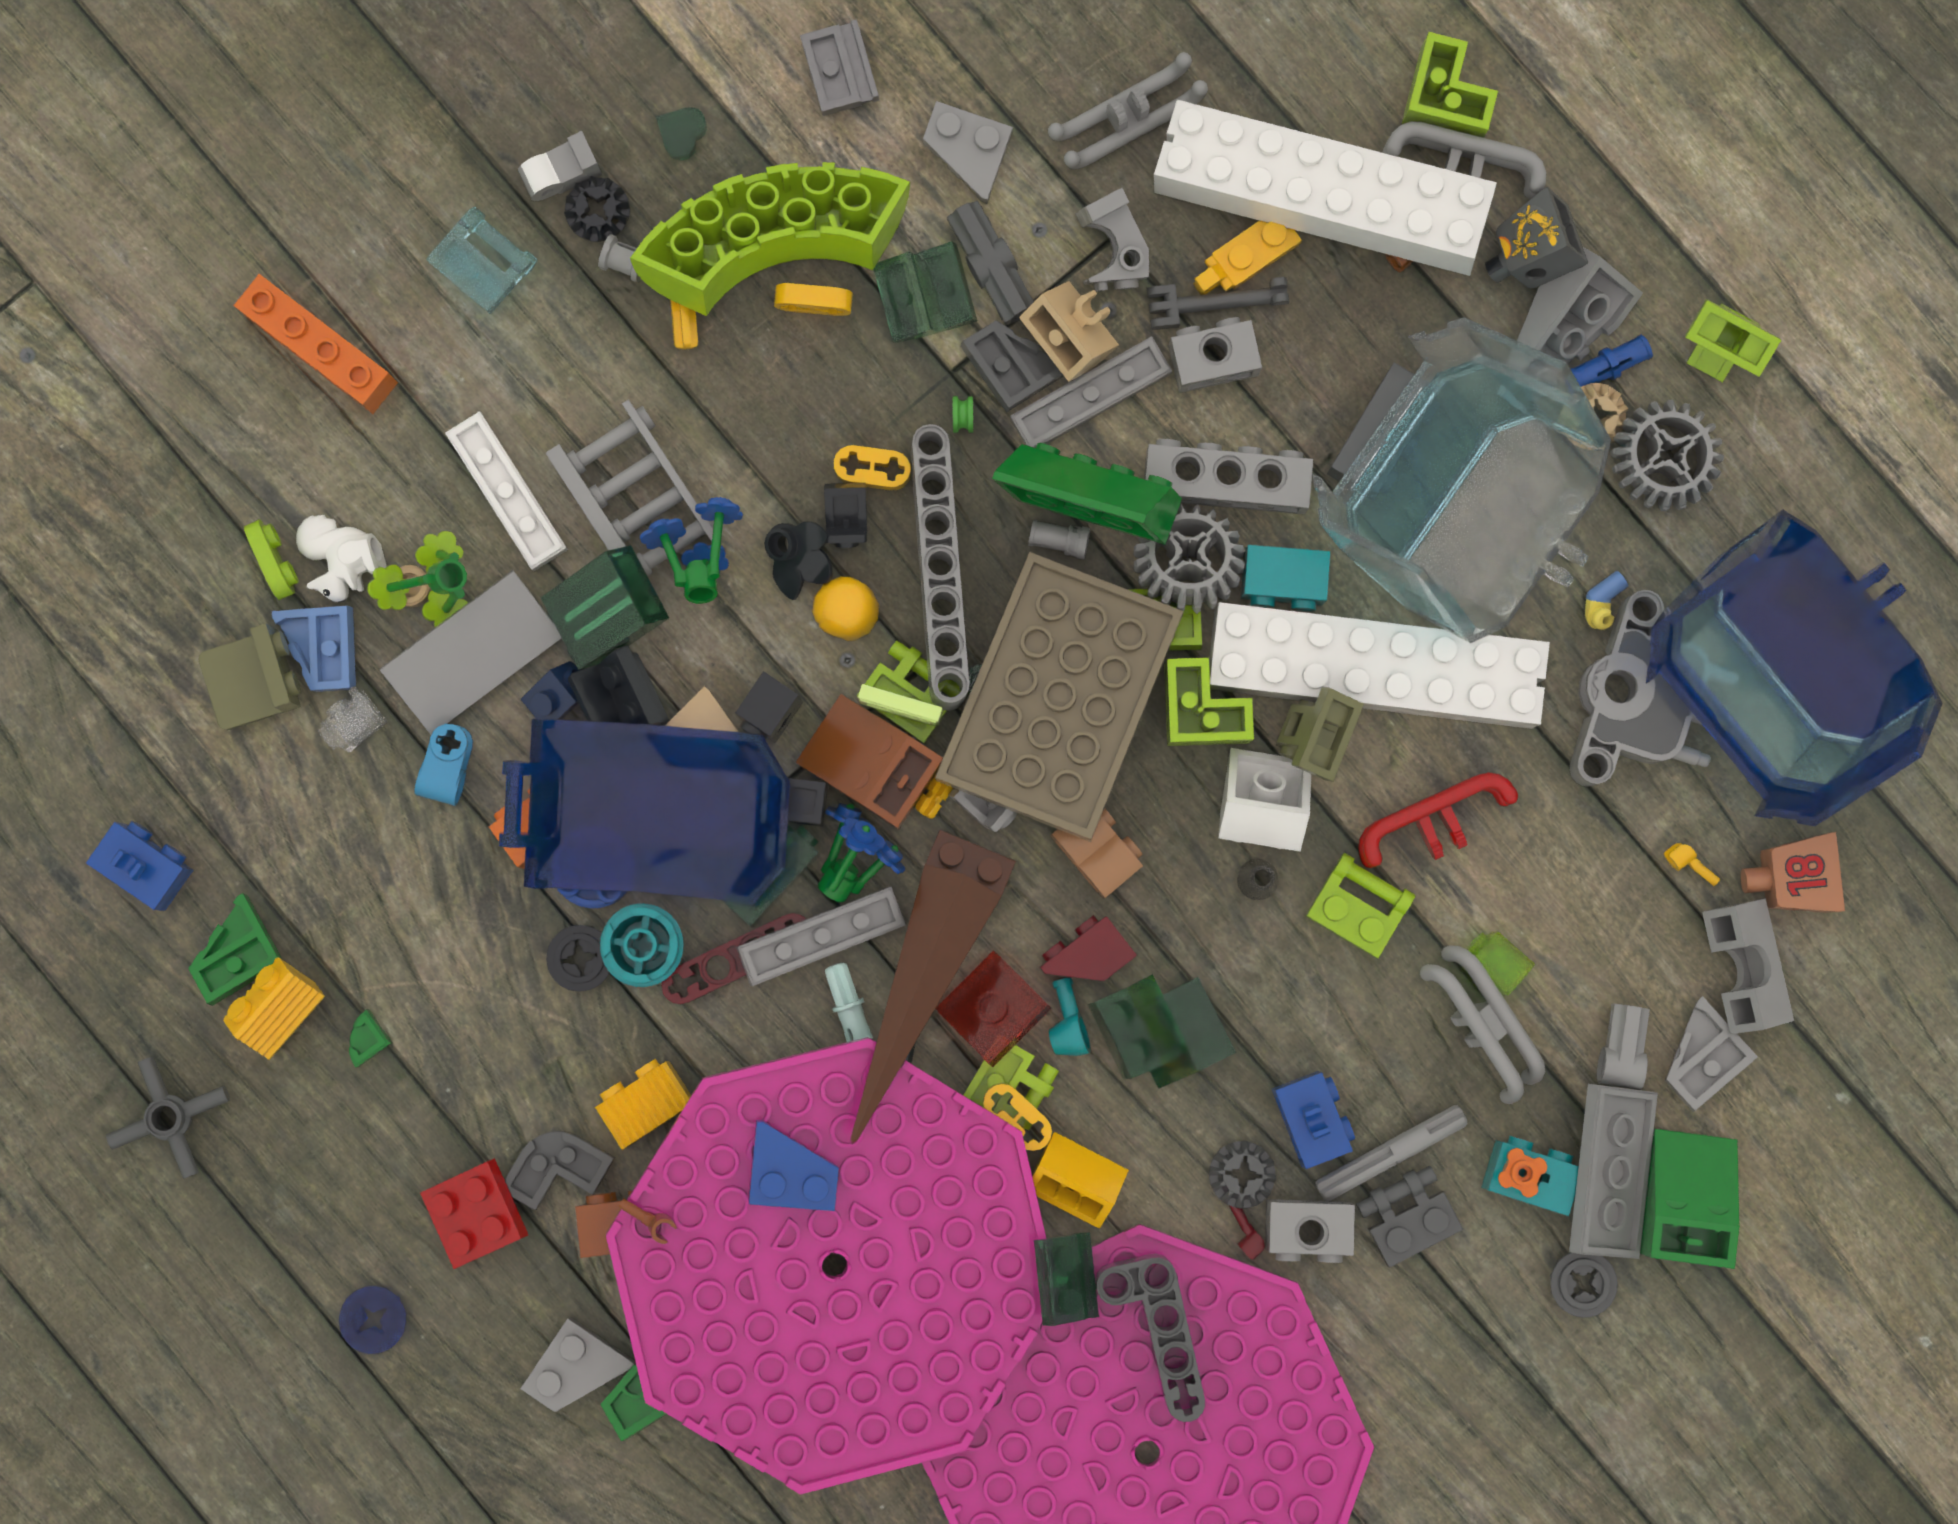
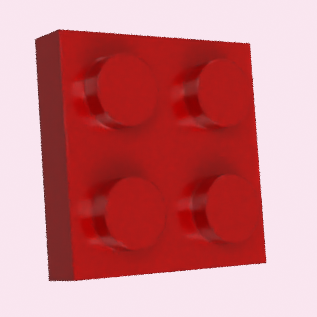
[420,1158,529,1269]

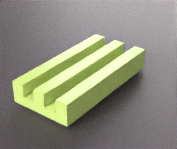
[858,684,943,726]

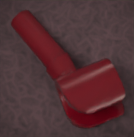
[1229,1206,1265,1260]

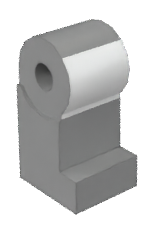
[518,131,602,201]

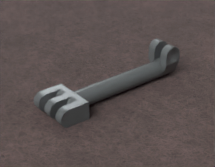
[1147,277,1289,330]

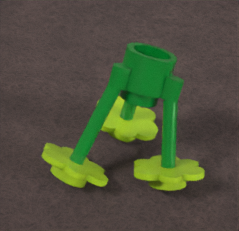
[367,531,468,627]

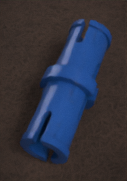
[1567,334,1653,391]

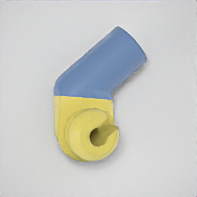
[1585,571,1628,630]

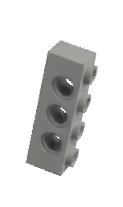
[1144,439,1313,514]

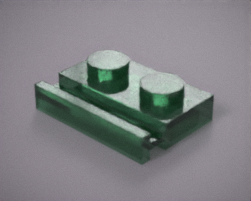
[1034,1232,1099,1326]

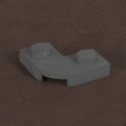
[505,1131,616,1210]

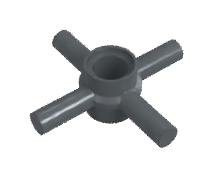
[106,1056,230,1179]

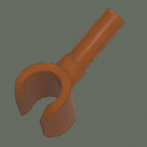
[618,1198,677,1244]

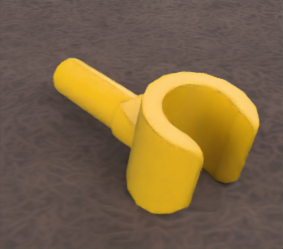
[1664,843,1720,886]

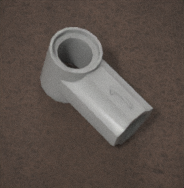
[1597,1004,1650,1090]

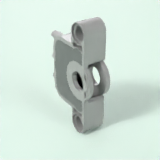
[1569,590,1735,787]

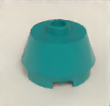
[600,903,684,987]

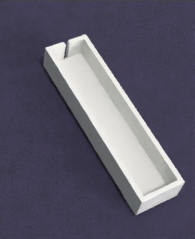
[1154,100,1497,276]
[1209,602,1550,729]

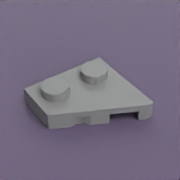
[923,101,1013,204]
[1665,996,1758,1112]
[520,1317,636,1412]

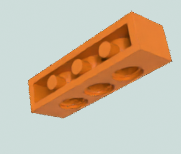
[233,274,398,414]

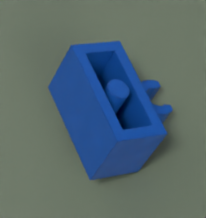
[86,821,193,911]
[1271,1071,1355,1169]

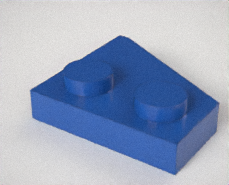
[748,1120,839,1211]

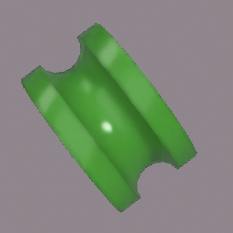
[953,396,973,433]

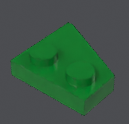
[188,893,283,1006]

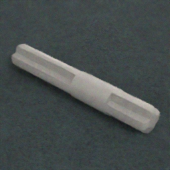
[1316,1105,1467,1202]

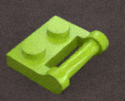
[1305,852,1416,959]

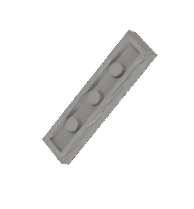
[1010,336,1172,448]
[736,887,906,986]

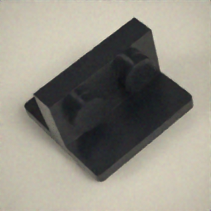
[568,646,670,751]

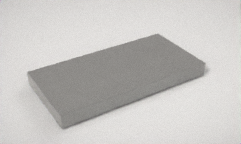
[380,570,564,735]
[1569,1084,1658,1259]

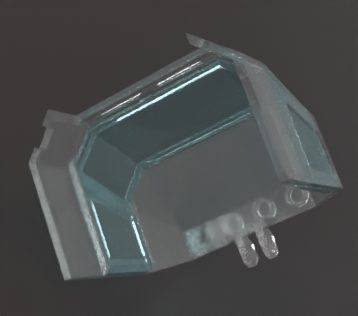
[1312,317,1611,643]

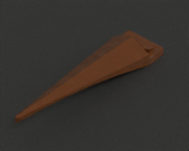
[850,830,1016,1145]

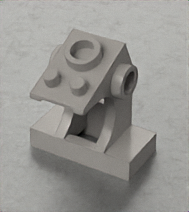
[1075,188,1149,292]

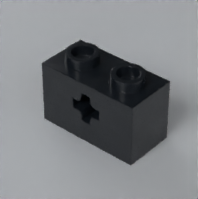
[735,671,803,744]

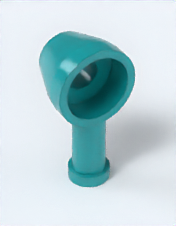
[1049,977,1091,1056]

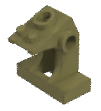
[1276,687,1364,782]

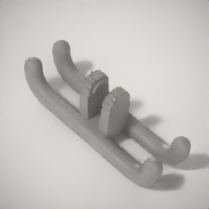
[1048,52,1208,169]
[1382,121,1546,199]
[1419,945,1545,1104]

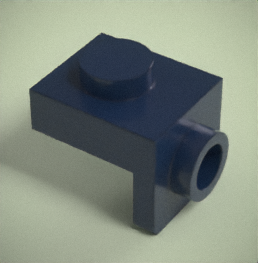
[521,661,581,731]

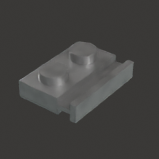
[800,19,879,116]

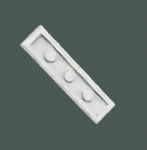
[445,411,568,572]

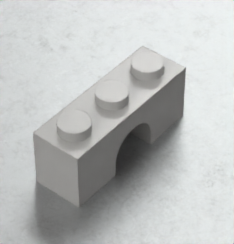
[1702,898,1794,1034]

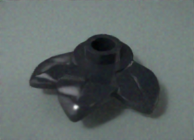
[764,521,832,600]

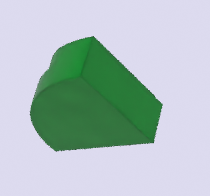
[349,1009,392,1068]

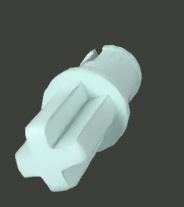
[825,963,873,1042]

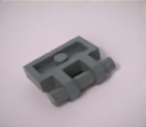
[1356,1166,1463,1268]

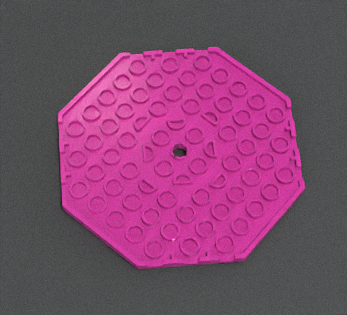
[606,1037,1060,1495]
[922,1224,1374,1524]

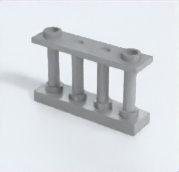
[546,399,714,595]

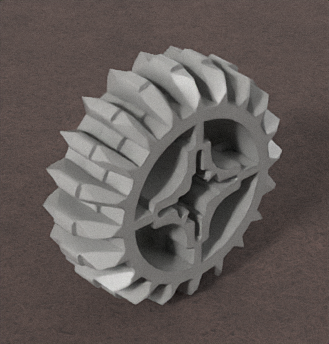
[1610,400,1724,511]
[1133,504,1245,614]

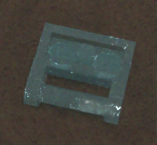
[426,207,538,314]

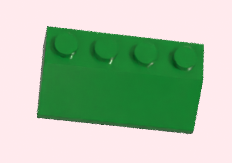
[992,443,1182,545]

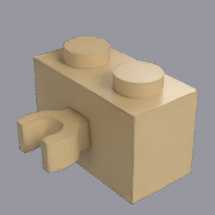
[1019,281,1119,382]

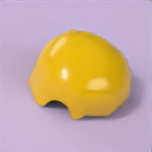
[812,576,879,641]

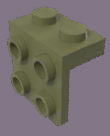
[198,623,301,730]

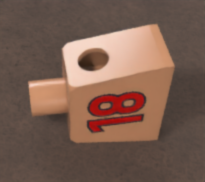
[1740,832,1845,913]

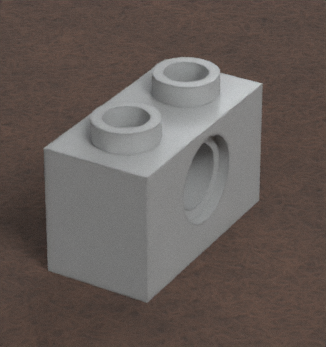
[1168,317,1262,393]
[1265,1199,1355,1263]

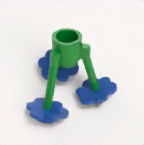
[640,497,743,604]
[817,803,906,903]

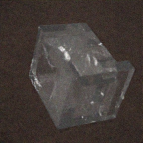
[318,686,388,753]

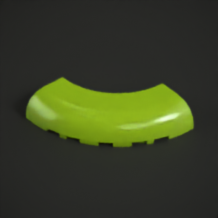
[630,162,910,316]

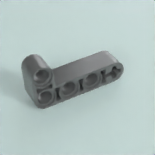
[1095,1254,1205,1422]

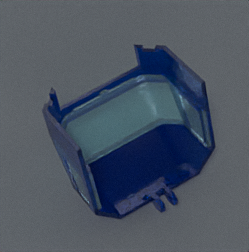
[1646,509,1943,826]

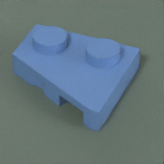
[272,606,356,692]

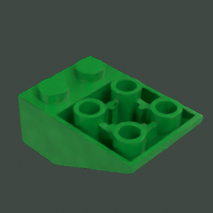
[1640,1129,1740,1269]

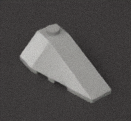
[1496,247,1643,411]

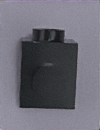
[824,483,868,548]

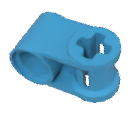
[415,724,473,806]

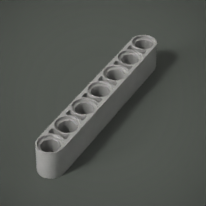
[910,424,969,711]

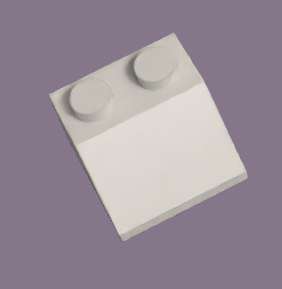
[1218,748,1311,851]

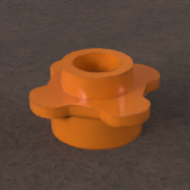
[1498,1148,1547,1197]

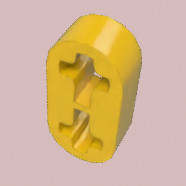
[774,283,853,316]
[834,445,911,490]
[983,1083,1052,1151]

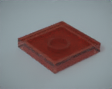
[936,950,1052,1067]

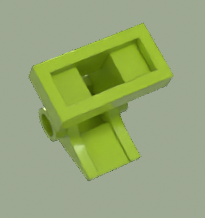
[1685,299,1781,383]

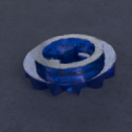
[339,1286,407,1354]

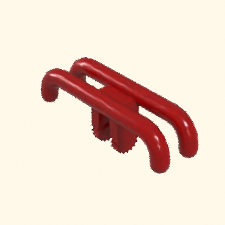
[1358,772,1518,868]

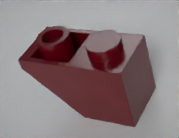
[1039,915,1137,981]

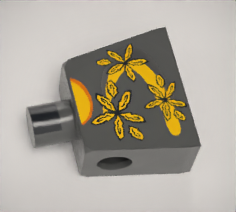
[1485,187,1588,288]

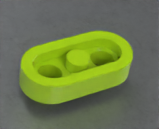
[244,519,299,600]

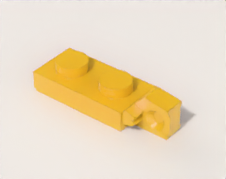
[1193,221,1302,295]

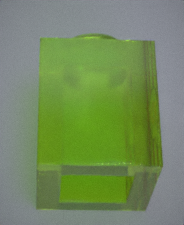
[1467,931,1536,996]

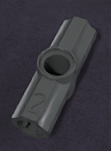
[947,200,1034,325]

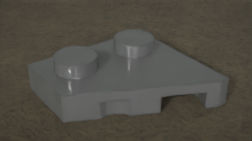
[960,320,1064,413]

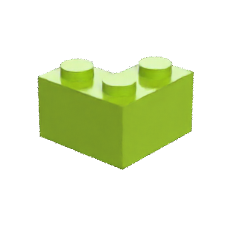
[1402,32,1498,138]
[1164,658,1254,746]

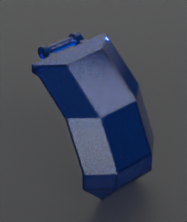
[499,719,790,905]

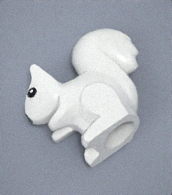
[296,515,387,603]

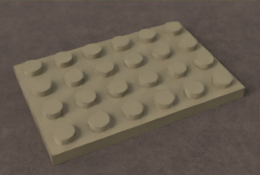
[935,552,1184,842]

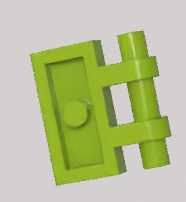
[856,640,961,744]
[963,1035,1059,1130]

